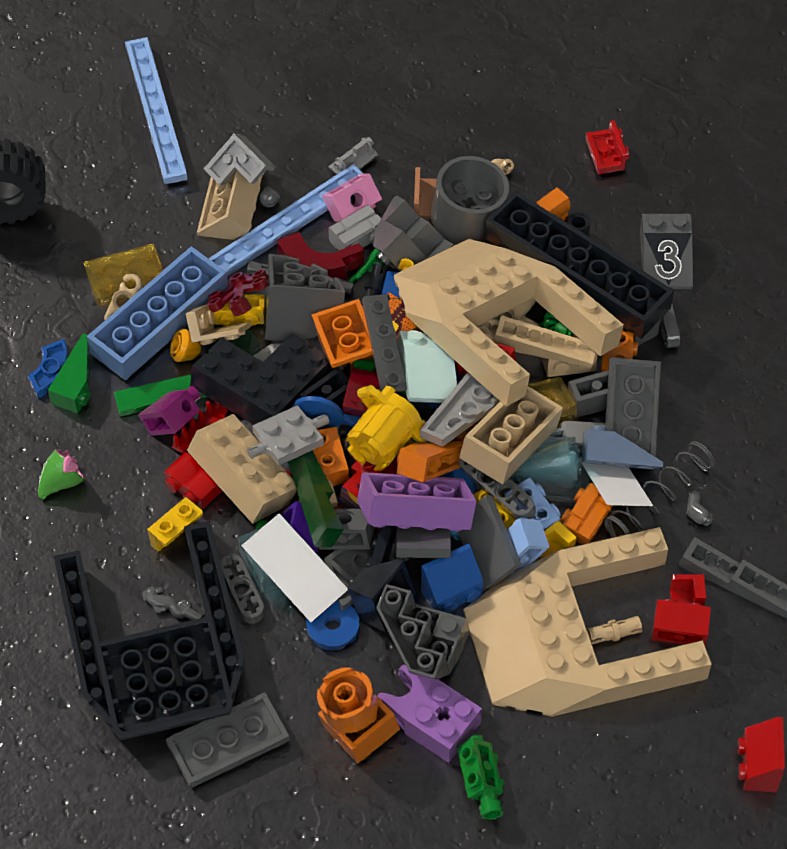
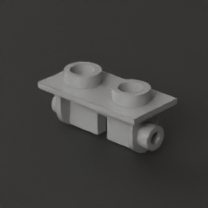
[329,137,379,174]

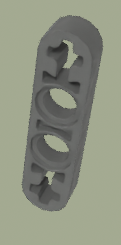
[459,458,536,519]

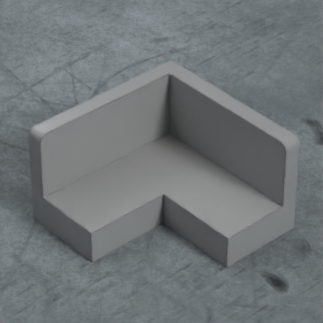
[204,133,276,186]

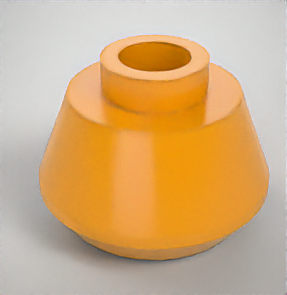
[170,329,201,362]

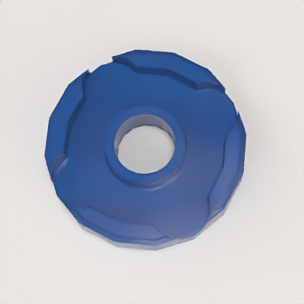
[306,600,359,651]

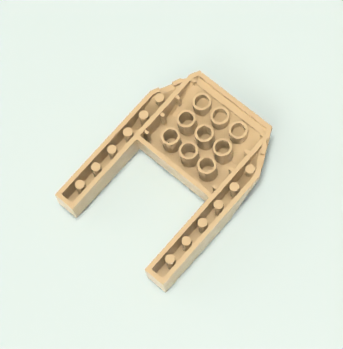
[394,239,624,407]
[463,527,711,716]

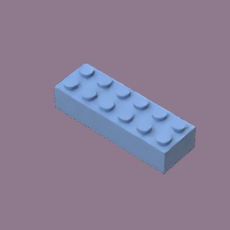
[87,246,228,380]

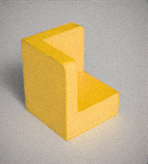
[539,521,576,559]

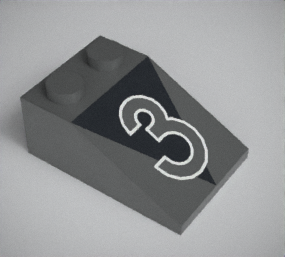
[640,214,693,289]

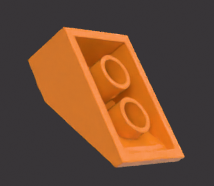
[312,299,373,368]

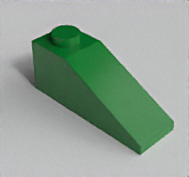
[48,333,90,414]

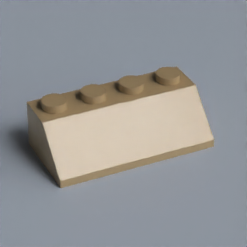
[197,170,264,240]

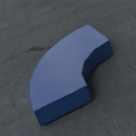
[27,339,69,398]

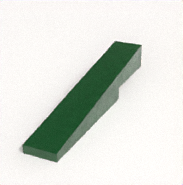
[288,450,344,548]

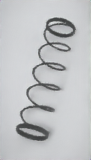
[604,441,715,538]

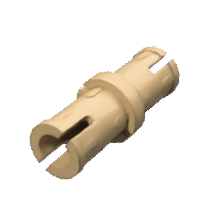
[586,616,642,645]

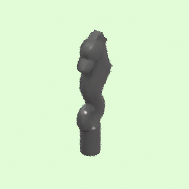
[142,586,204,620]

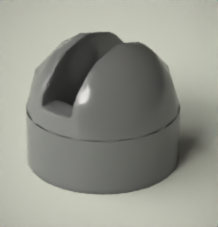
[259,187,280,208]

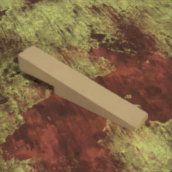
[477,315,596,367]

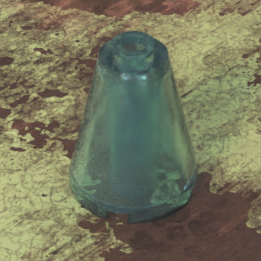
[511,437,582,489]

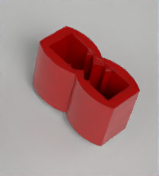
[164,452,223,510]

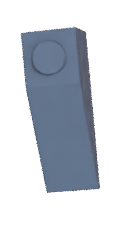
[581,426,663,470]

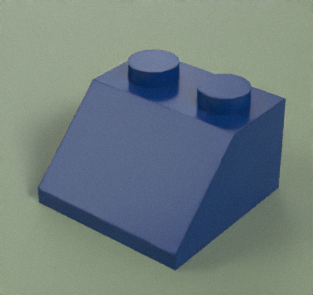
[421,544,484,613]

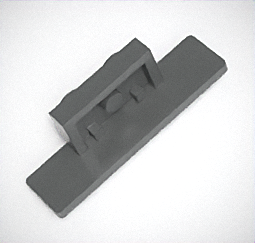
[362,294,407,393]

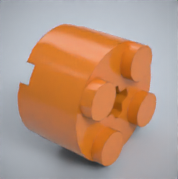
[317,667,378,734]

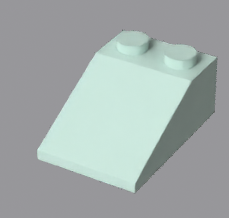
[397,330,457,403]

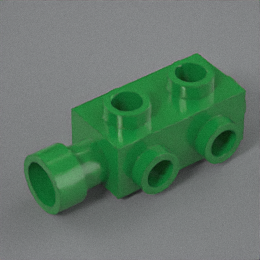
[457,735,504,820]

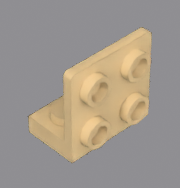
[186,305,252,345]

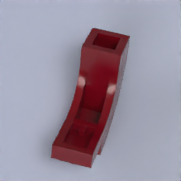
[277,232,364,280]

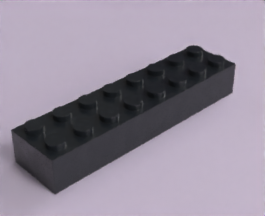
[485,191,674,339]

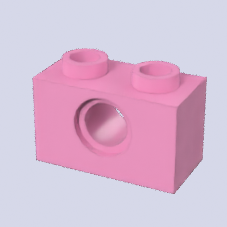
[322,174,382,222]

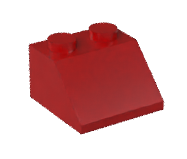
[738,717,785,792]

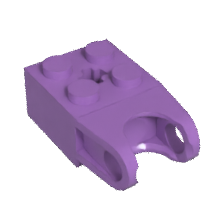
[377,665,482,763]

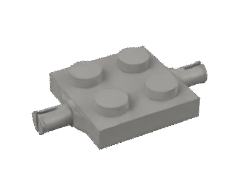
[247,405,329,466]

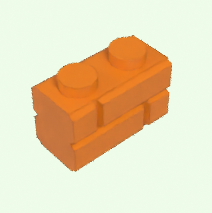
[560,483,614,545]

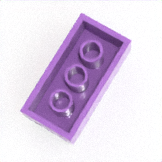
[357,472,477,532]

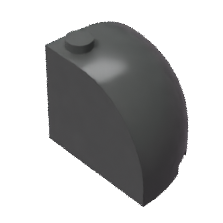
[264,254,345,343]

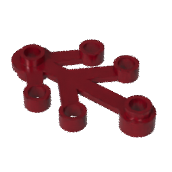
[207,269,269,317]

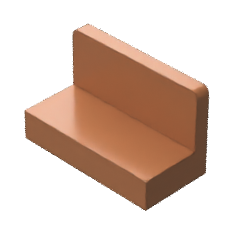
[414,167,437,221]

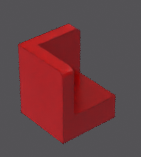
[670,574,706,606]

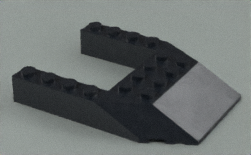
[53,521,245,740]

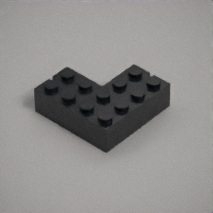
[190,334,331,425]

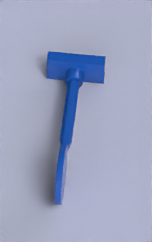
[293,396,436,443]

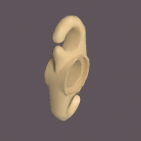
[104,274,142,320]

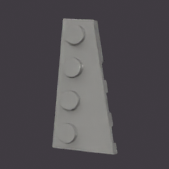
[420,373,500,447]

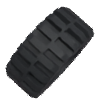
[0,138,46,224]

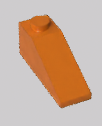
[397,441,464,483]

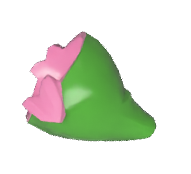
[38,449,85,500]

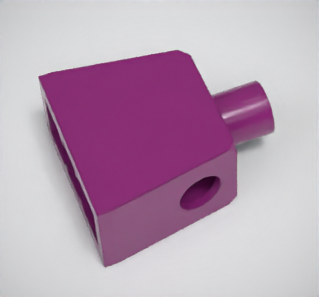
[138,386,201,436]

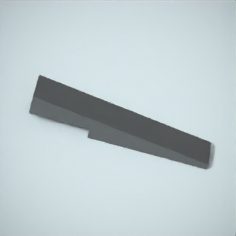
[678,537,787,619]

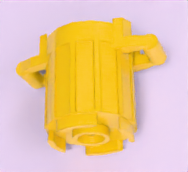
[345,385,428,471]

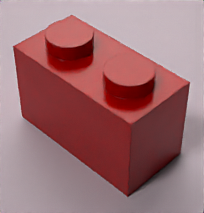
[652,599,711,646]

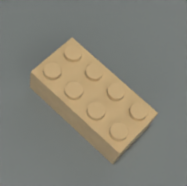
[459,387,563,484]
[187,414,297,524]

